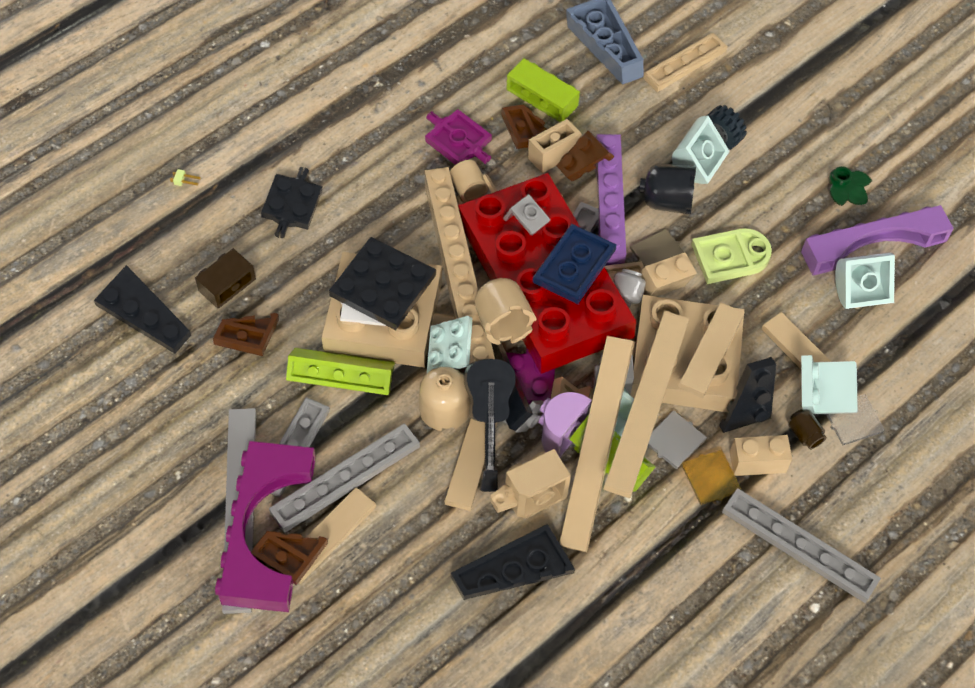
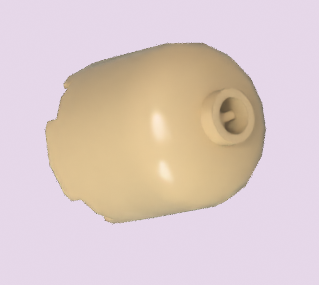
[475,278,536,345]
[419,367,470,431]

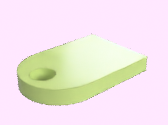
[691,228,772,284]

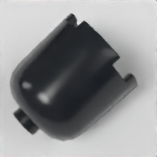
[639,164,696,214]

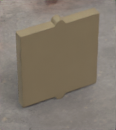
[630,229,684,267]

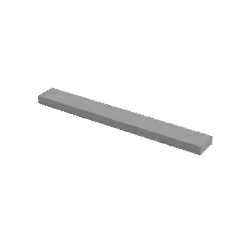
[222,408,256,614]

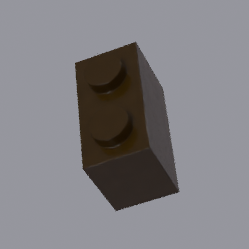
[195,248,256,309]

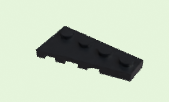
[450,524,575,600]

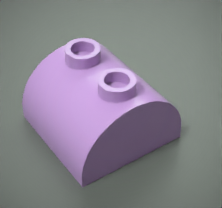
[538,392,592,457]

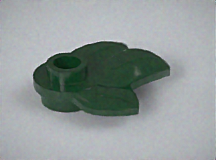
[829,166,872,206]

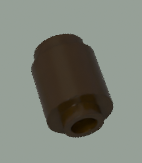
[788,409,827,450]

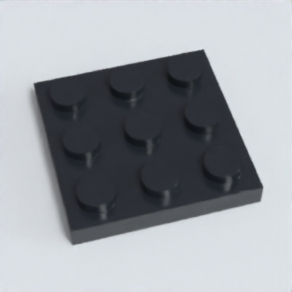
[329,237,436,330]

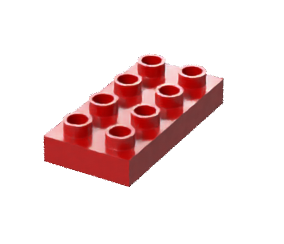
[458,173,636,374]

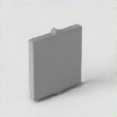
[648,410,707,469]

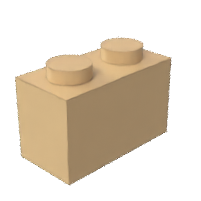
[528,119,582,173]
[640,252,697,297]
[730,435,792,476]

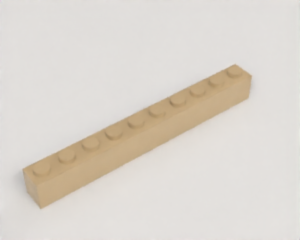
[425,167,495,368]

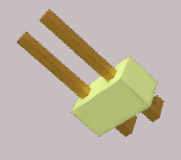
[170,169,201,186]

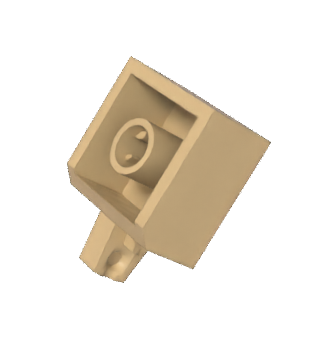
[490,449,571,518]

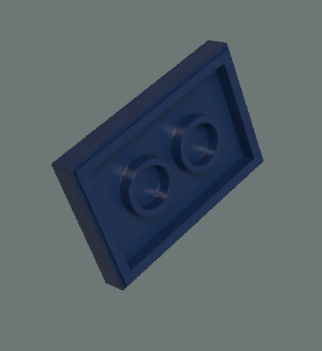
[533,224,617,304]

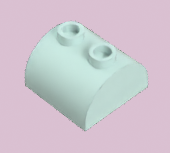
[672,116,730,184]
[835,253,895,309]

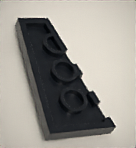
[94,265,191,354]

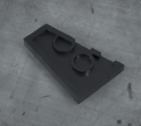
[719,357,776,433]

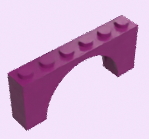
[215,441,316,612]

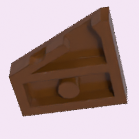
[501,104,547,149]
[556,130,615,182]
[213,313,279,356]
[251,531,328,586]

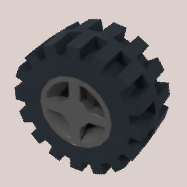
[706,105,747,150]

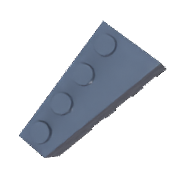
[566,0,644,85]

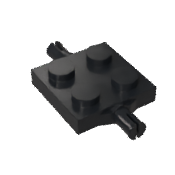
[261,167,322,239]

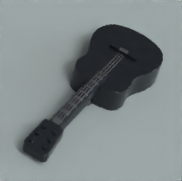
[464,359,516,492]

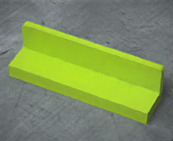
[286,348,395,395]

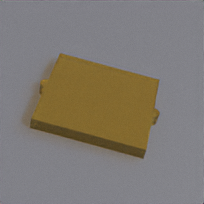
[681,450,741,505]

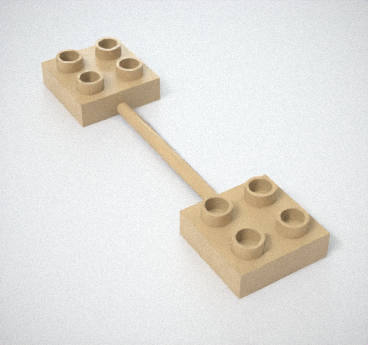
[322,252,744,413]

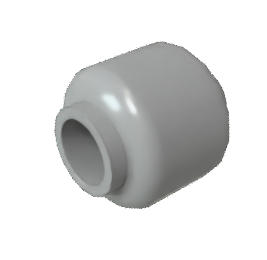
[613,269,646,308]

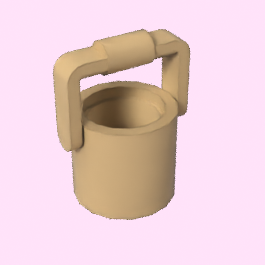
[450,160,497,205]

